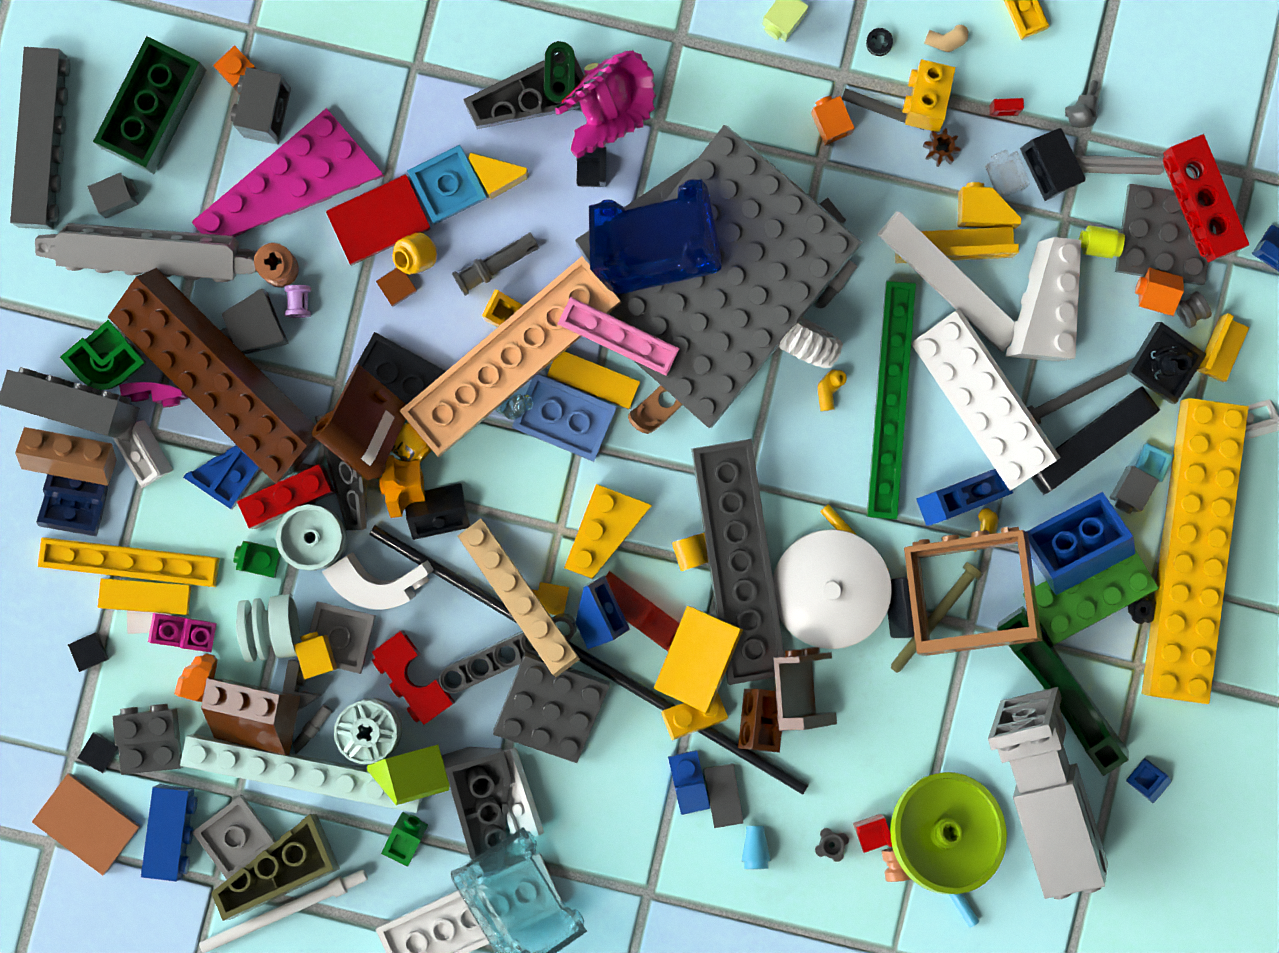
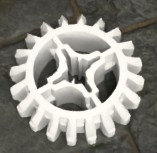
[778,318,843,368]

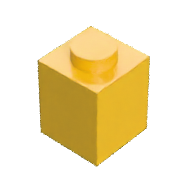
[294,631,338,679]

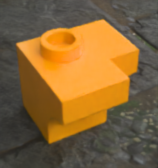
[379,455,425,518]

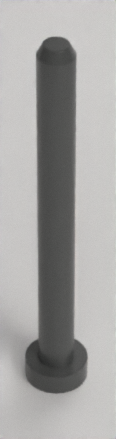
[1027,358,1134,425]

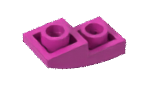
[119,382,188,408]
[148,613,217,653]

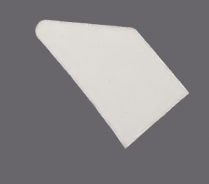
[127,610,172,634]

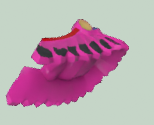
[555,50,656,158]

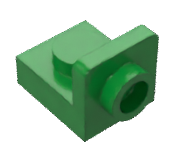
[233,541,281,578]
[381,812,428,867]

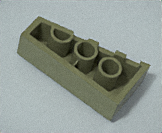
[211,814,340,921]

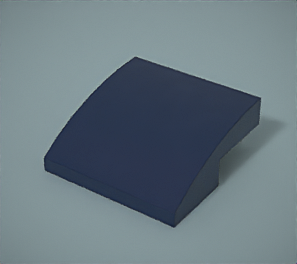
[36,474,108,537]

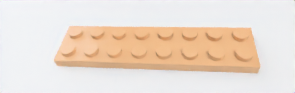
[400,256,621,457]

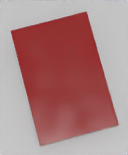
[326,174,431,266]

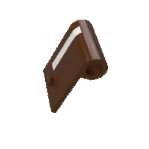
[312,364,406,480]

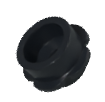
[1128,596,1156,624]

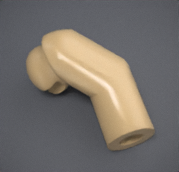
[924,25,969,52]

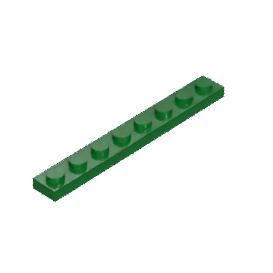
[866,281,916,520]

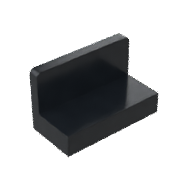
[1020,128,1086,201]
[405,483,471,540]

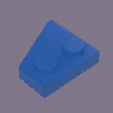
[183,445,260,510]

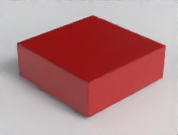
[989,98,1024,117]

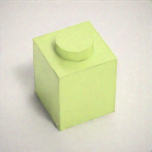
[762,0,809,42]

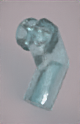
[495,394,533,420]

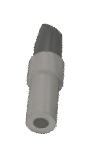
[815,260,857,309]
[292,704,333,754]

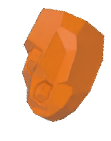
[174,653,218,702]

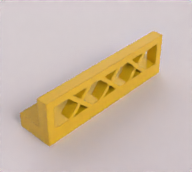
[895,227,1019,264]

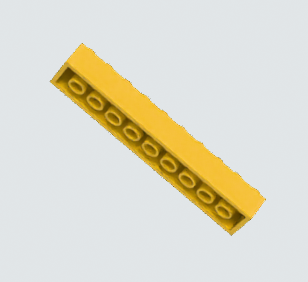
[1141,398,1249,704]

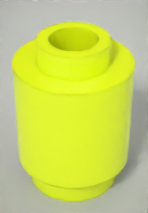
[1079,225,1125,259]

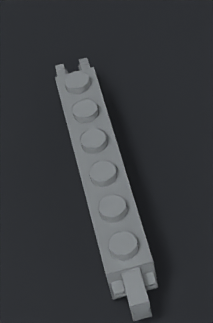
[35,223,257,282]

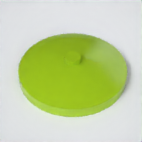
[890,772,1007,895]

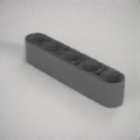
[439,613,577,693]

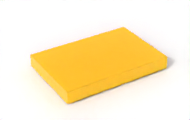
[653,606,743,713]

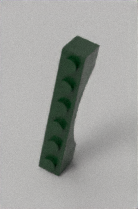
[996,606,1129,776]

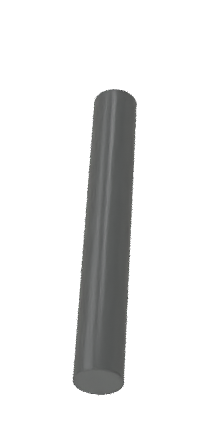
[842,88,924,130]

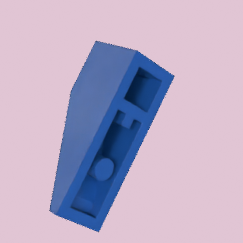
[916,469,1013,526]

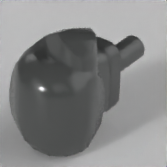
[1065,80,1099,128]

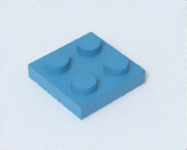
[407,145,487,225]

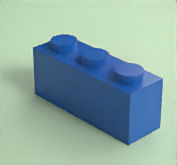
[141,784,198,882]

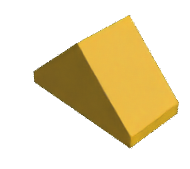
[468,153,529,199]
[482,289,523,327]

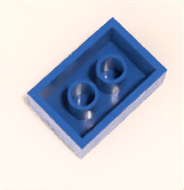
[1026,492,1136,595]

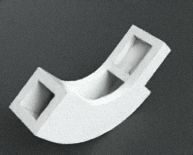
[322,552,434,610]

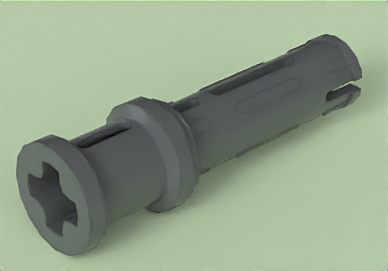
[452,232,540,296]

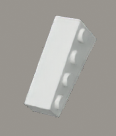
[1005,237,1081,362]

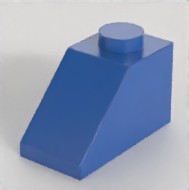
[575,576,630,649]

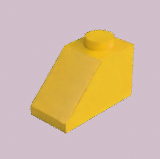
[957,182,1021,229]

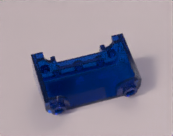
[589,179,722,293]

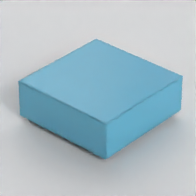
[1135,443,1174,482]

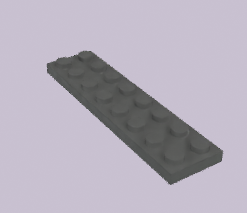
[691,439,785,685]

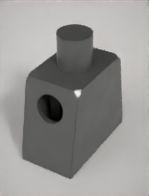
[220,288,289,355]

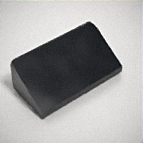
[887,577,915,638]

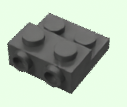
[112,704,183,775]

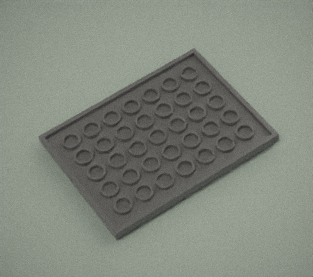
[603,125,863,428]

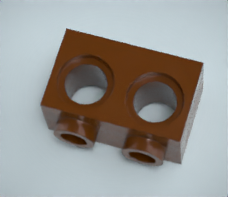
[738,689,782,753]

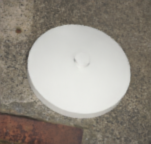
[773,529,891,649]

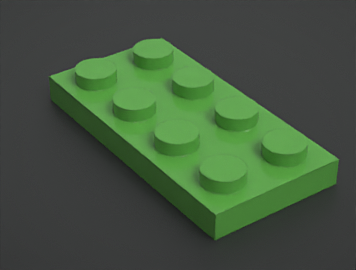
[1023,549,1159,646]

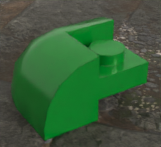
[60,320,146,390]

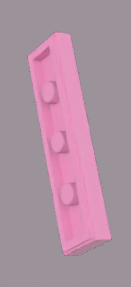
[558,297,679,376]

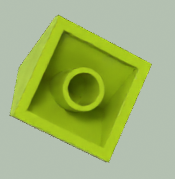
[367,744,450,806]

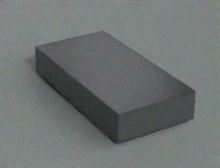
[704,763,744,828]

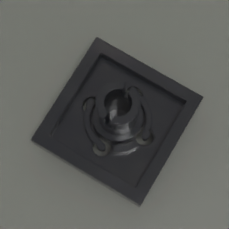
[1126,322,1206,404]

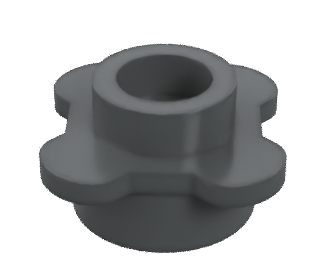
[815,828,849,862]

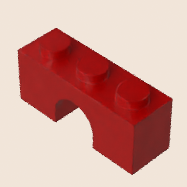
[237,464,336,529]
[372,630,455,725]

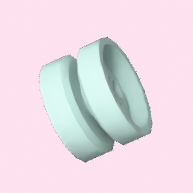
[276,504,348,571]

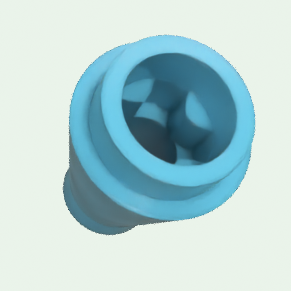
[741,826,771,869]

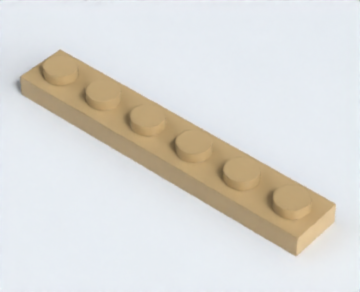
[458,519,580,677]

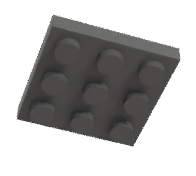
[1115,184,1214,285]
[493,652,610,763]

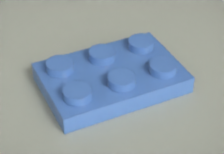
[512,374,617,462]

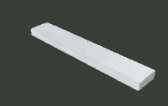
[877,211,1015,352]

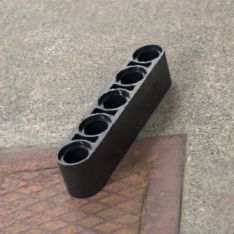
[1031,386,1160,495]

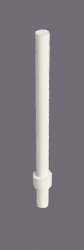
[199,869,368,953]

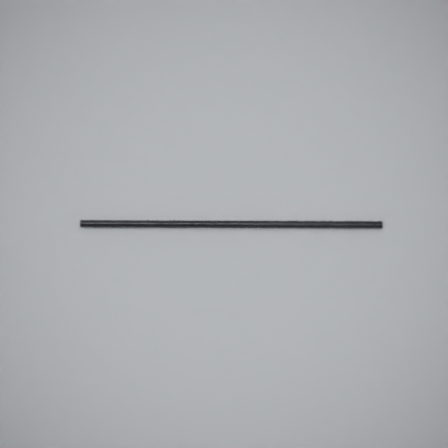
[369,525,808,795]

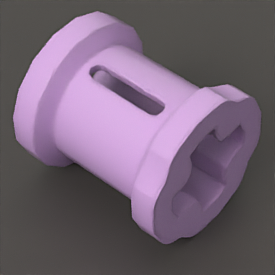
[284,285,311,318]

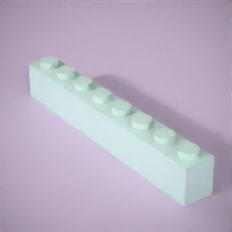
[180,734,422,813]

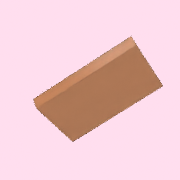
[32,773,141,876]

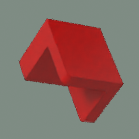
[853,814,892,853]

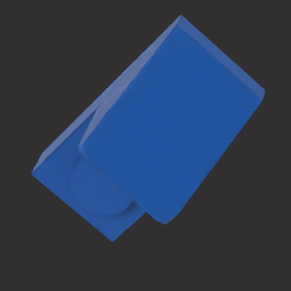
[668,750,710,815]

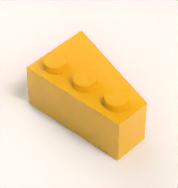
[564,484,652,579]

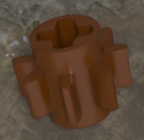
[923,128,961,167]

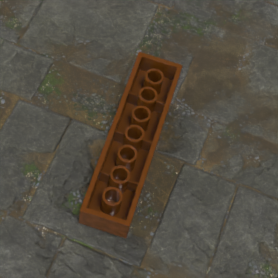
[108,268,319,484]

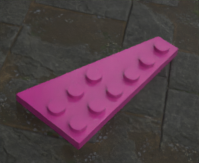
[192,108,385,237]

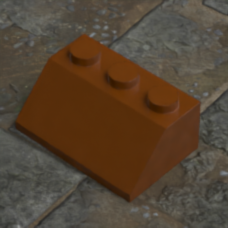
[201,678,300,756]

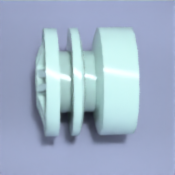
[236,594,301,662]
[334,698,402,764]

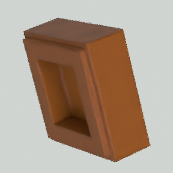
[376,268,417,307]

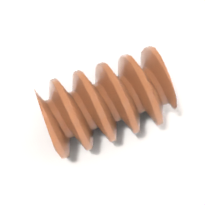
[254,243,299,288]

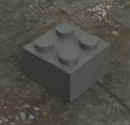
[231,67,291,145]

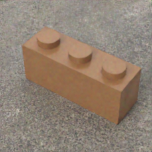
[15,427,117,486]

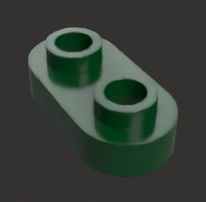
[544,41,575,103]

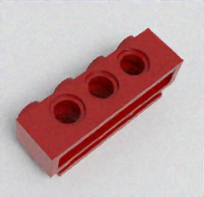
[1163,134,1250,263]

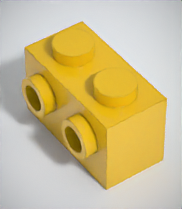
[902,59,956,132]

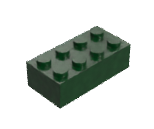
[93,36,207,174]

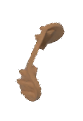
[628,385,682,434]

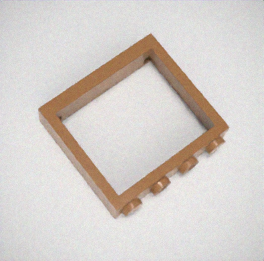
[904,527,1042,656]

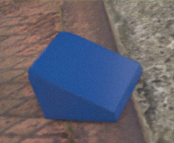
[1126,758,1172,803]

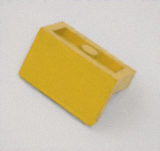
[1197,313,1250,382]

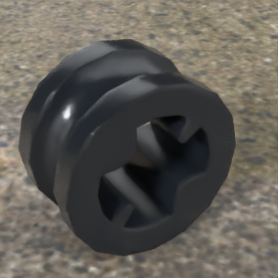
[866,28,893,57]

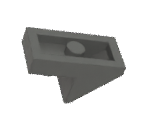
[282,659,322,711]

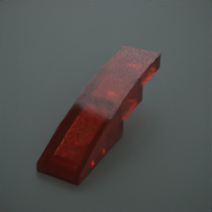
[605,571,680,651]

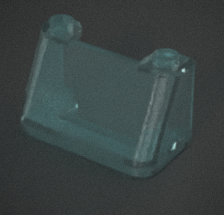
[450,827,587,953]

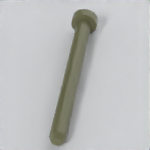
[891,562,983,673]

